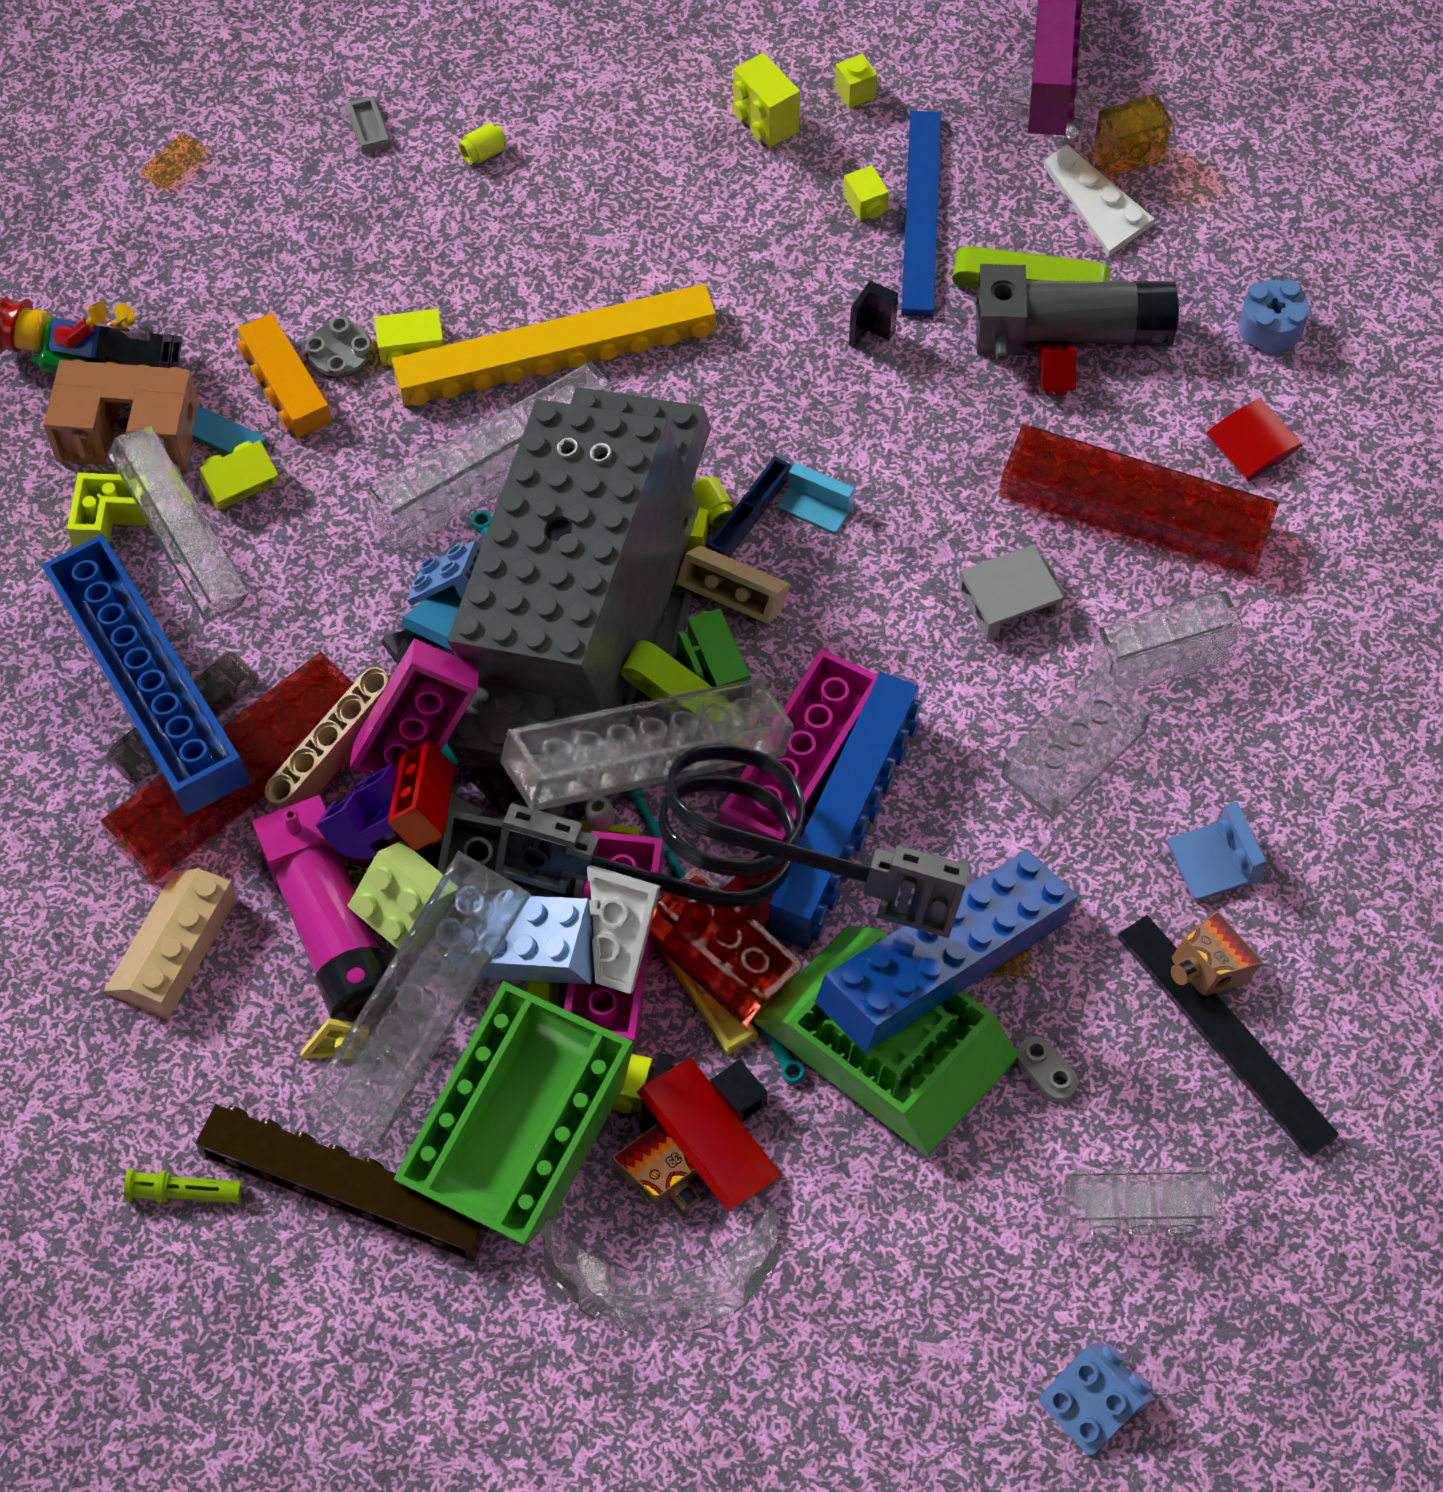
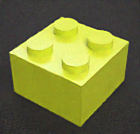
[732,52,800,148]

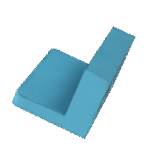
[778,462,855,534]

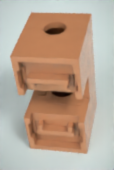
[43,360,200,472]

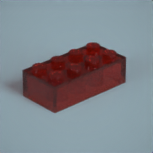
[647,866,804,1028]

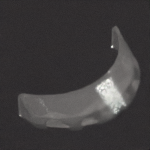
[543,1206,779,1336]

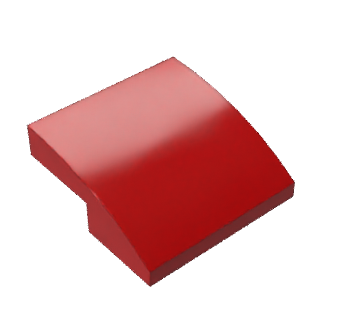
[1206,398,1302,482]

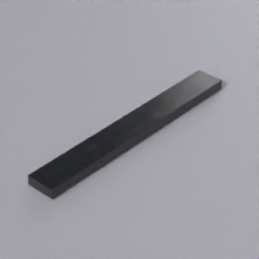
[1118,915,1339,1159]

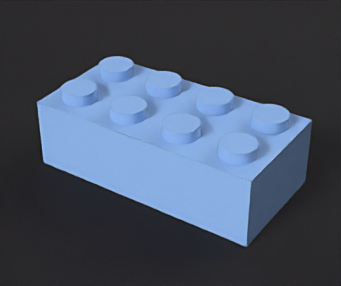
[446,893,594,985]

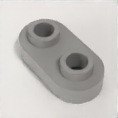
[1017,1036,1078,1103]

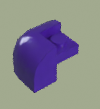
[315,763,398,860]

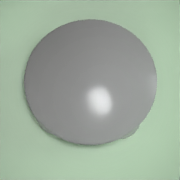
[306,316,372,377]

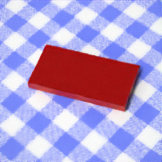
[636,1058,782,1212]

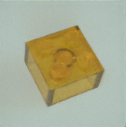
[1093,93,1172,178]

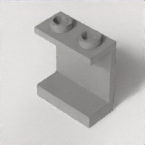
[958,544,1065,641]

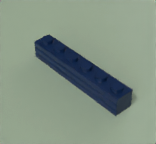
[706,456,792,557]

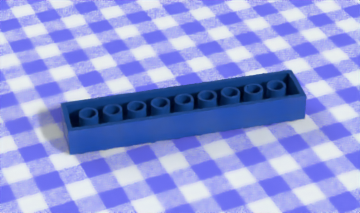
[42,534,251,816]

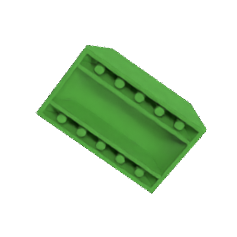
[393,981,634,1246]

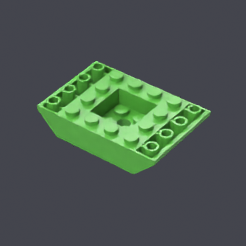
[754,925,1019,1158]

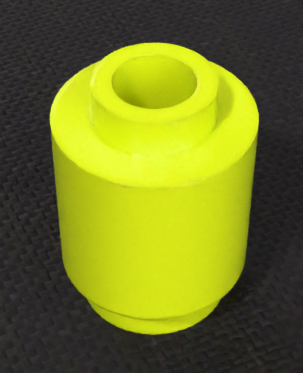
[458,122,507,165]
[693,476,734,527]

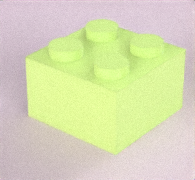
[347,840,456,952]

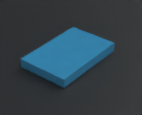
[402,585,462,650]

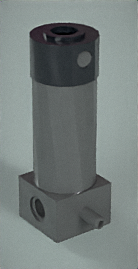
[976,264,1179,361]

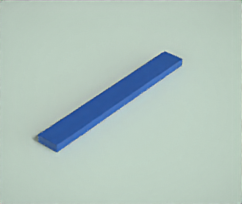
[901,111,941,317]

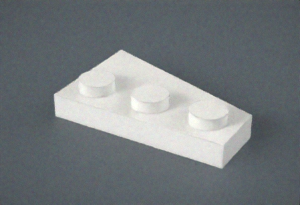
[587,865,661,994]

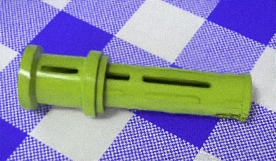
[124,1168,243,1205]

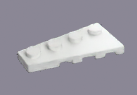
[1044,145,1154,258]

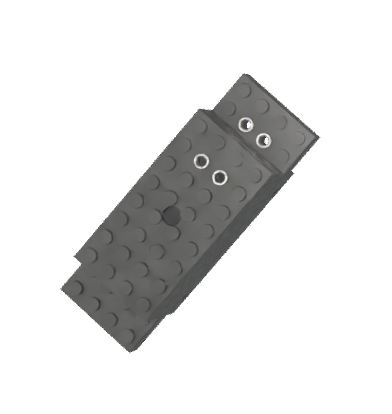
[447,387,711,788]

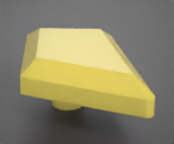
[301,1018,365,1059]

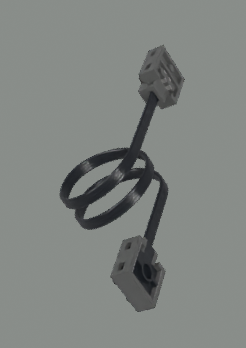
[494,744,971,938]

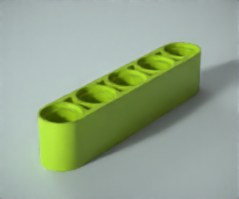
[952,246,1111,289]
[621,640,769,763]

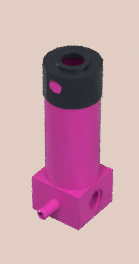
[252,795,400,1023]

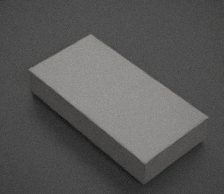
[345,96,391,154]

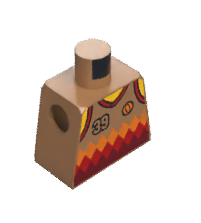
[1171,911,1263,996]
[612,1123,701,1212]

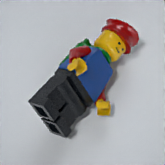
[0,296,183,374]

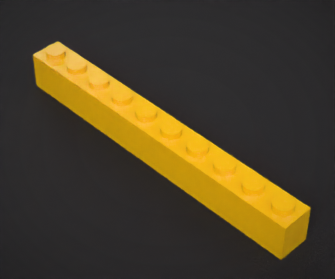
[392,284,716,407]

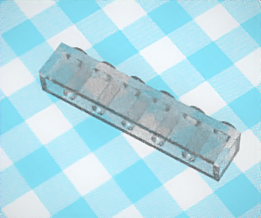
[108,426,249,622]

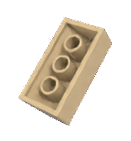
[104,868,237,1019]

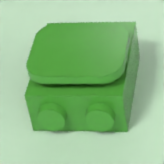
[676,608,750,711]

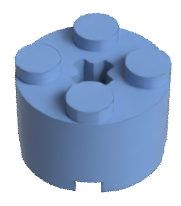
[1239,280,1309,354]

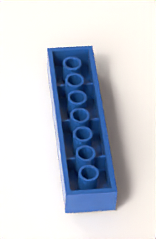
[769,671,922,950]
[815,849,1078,1053]

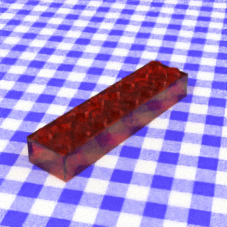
[999,424,1279,576]
[100,651,360,885]

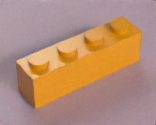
[236,313,332,439]

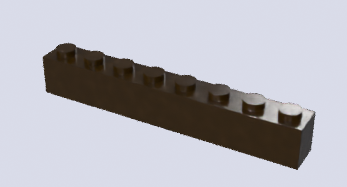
[195,1104,489,1262]

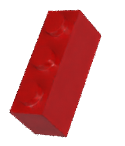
[387,739,455,851]

